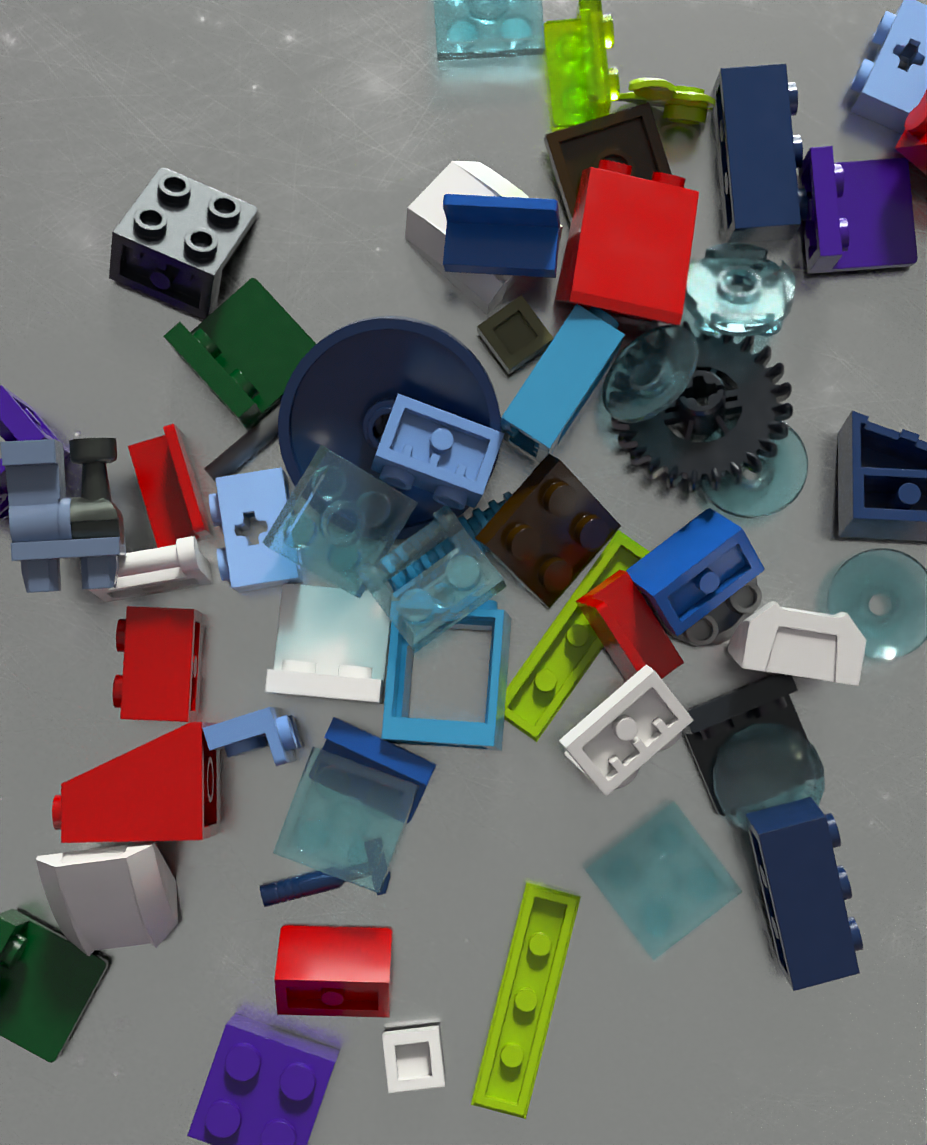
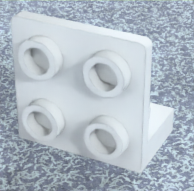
[265,583,392,704]
[559,665,694,797]

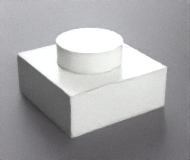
[382,1025,445,1093]

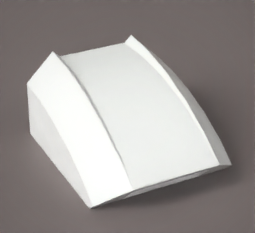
[405,161,563,315]
[728,601,867,686]
[36,841,178,956]

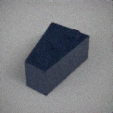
[838,411,927,541]

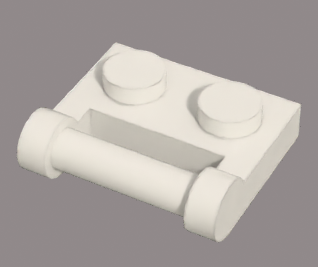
[80,536,213,602]

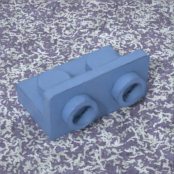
[371,394,505,510]
[203,707,302,766]

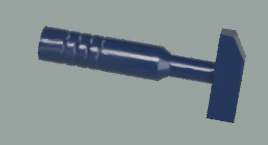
[260,837,391,907]

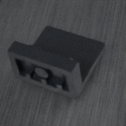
[109,168,258,319]
[683,673,821,816]

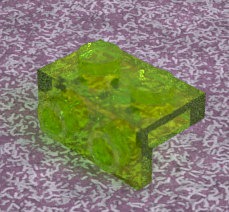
[543,0,620,129]

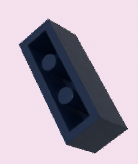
[713,64,808,244]
[745,797,863,991]

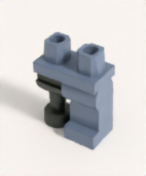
[0,438,126,593]

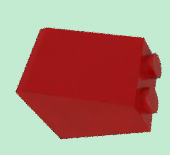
[555,160,699,326]
[52,722,219,843]

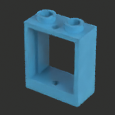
[500,304,625,463]
[381,596,512,751]

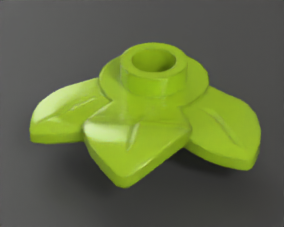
[616,78,716,125]

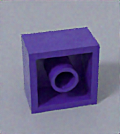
[187,1013,340,1145]

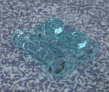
[354,505,507,653]

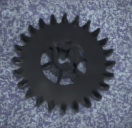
[610,319,793,492]

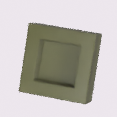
[477,295,553,374]

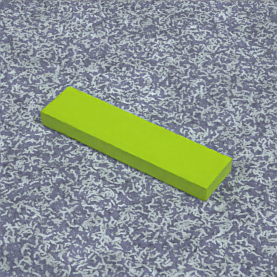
[504,530,650,742]
[471,881,581,1119]

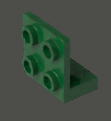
[163,278,316,430]
[0,909,108,1063]

